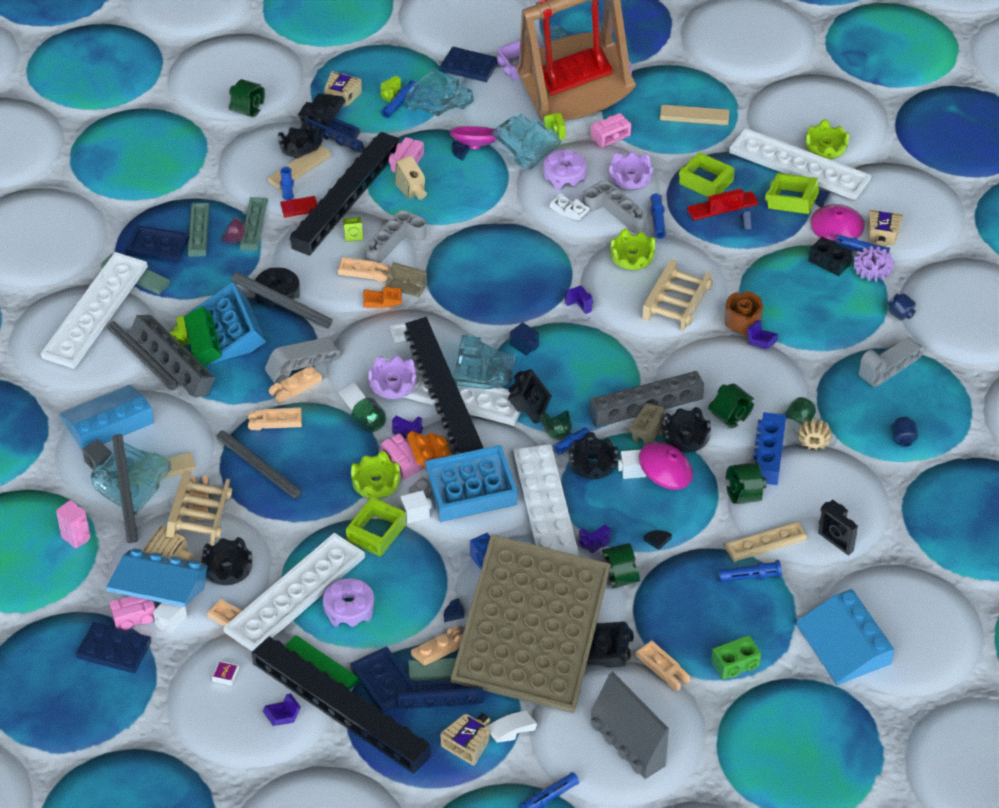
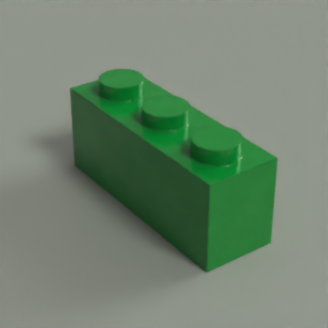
[184,306,222,366]

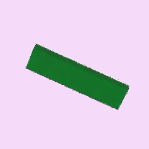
[284,635,359,690]

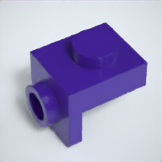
[565,285,593,314]
[747,320,778,349]
[392,415,423,439]
[579,524,611,554]
[263,693,301,726]

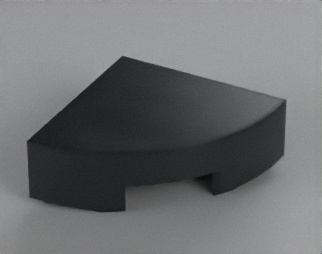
[643,530,672,550]

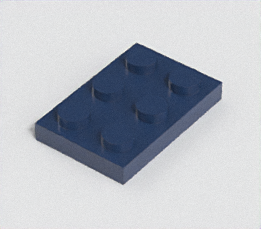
[440,46,498,82]
[125,225,189,263]
[76,622,152,674]
[350,646,418,712]

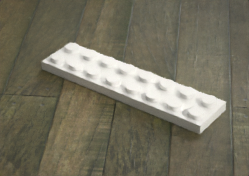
[729,128,871,200]
[41,252,148,369]
[370,358,521,426]
[513,444,580,556]
[224,533,365,651]

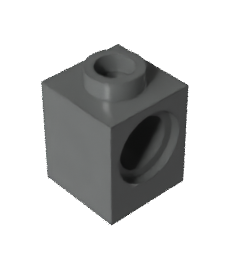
[82,440,114,475]

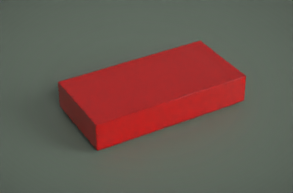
[280,196,318,218]

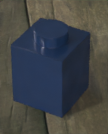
[510,322,539,356]

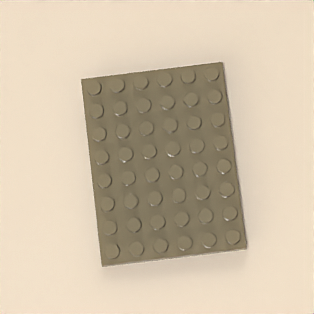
[450,534,611,713]

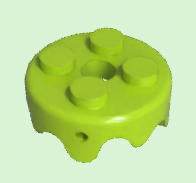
[805,119,849,159]
[610,228,655,270]
[351,451,401,499]

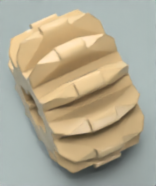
[798,418,832,451]

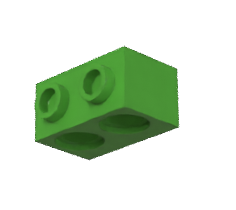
[711,635,761,680]

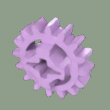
[854,246,894,282]

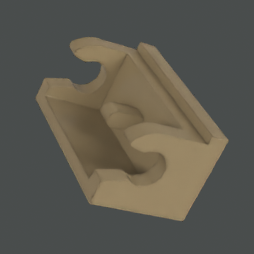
[386,262,427,297]
[629,403,665,446]

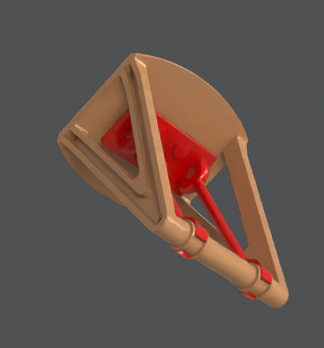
[515,0,636,122]

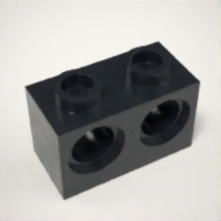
[808,237,852,276]

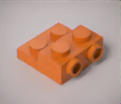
[407,431,452,467]

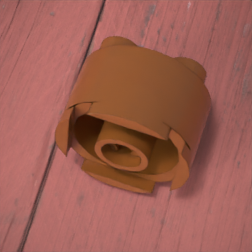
[725,291,763,335]

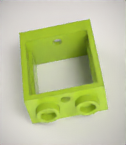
[679,152,735,197]
[765,173,819,214]
[346,497,406,557]

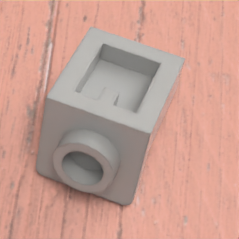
[409,467,432,498]

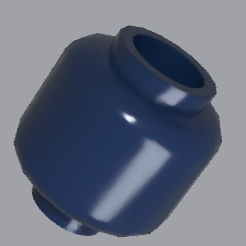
[888,293,916,321]
[891,417,918,447]

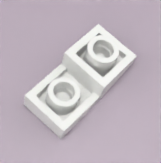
[549,193,590,220]
[338,382,373,418]
[488,711,537,742]

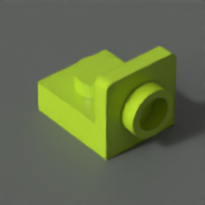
[380,75,401,103]
[544,113,566,140]
[343,217,363,242]
[169,316,189,345]

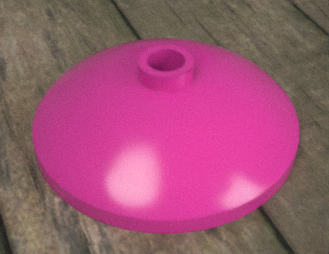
[449,126,501,149]
[811,204,864,243]
[639,442,693,490]

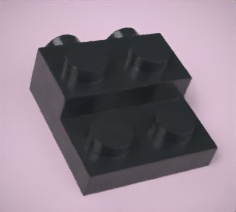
[298,93,346,127]
[508,369,552,424]
[818,499,858,556]
[587,621,634,667]

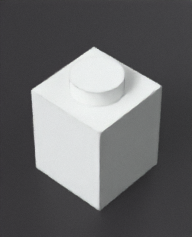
[617,450,646,479]
[400,491,432,524]
[153,603,187,633]

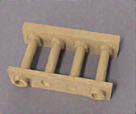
[642,259,713,332]
[166,470,233,546]

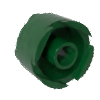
[229,79,265,117]
[708,383,754,428]
[726,462,767,504]
[602,543,640,589]

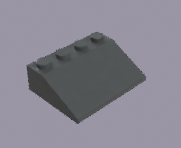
[590,672,669,779]

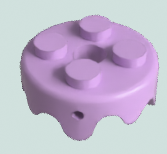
[543,149,587,189]
[609,152,653,190]
[369,356,417,399]
[323,578,375,627]

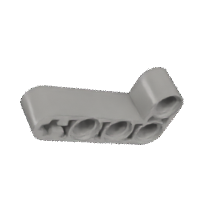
[583,181,646,233]
[365,210,426,263]
[265,337,340,384]
[859,337,924,387]

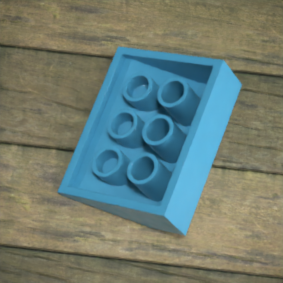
[189,282,266,364]
[59,385,154,450]
[425,445,518,522]
[106,549,207,607]
[796,589,894,685]

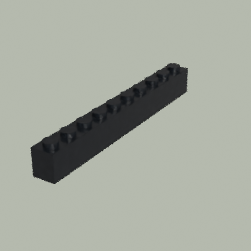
[290,132,399,256]
[403,316,484,455]
[252,636,430,774]

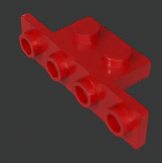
[687,188,758,220]

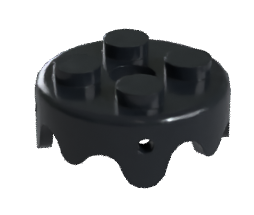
[278,121,322,158]
[255,267,300,309]
[662,407,711,452]
[569,432,618,479]
[201,537,253,585]

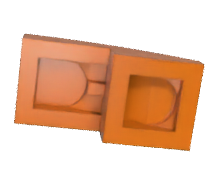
[362,286,402,308]

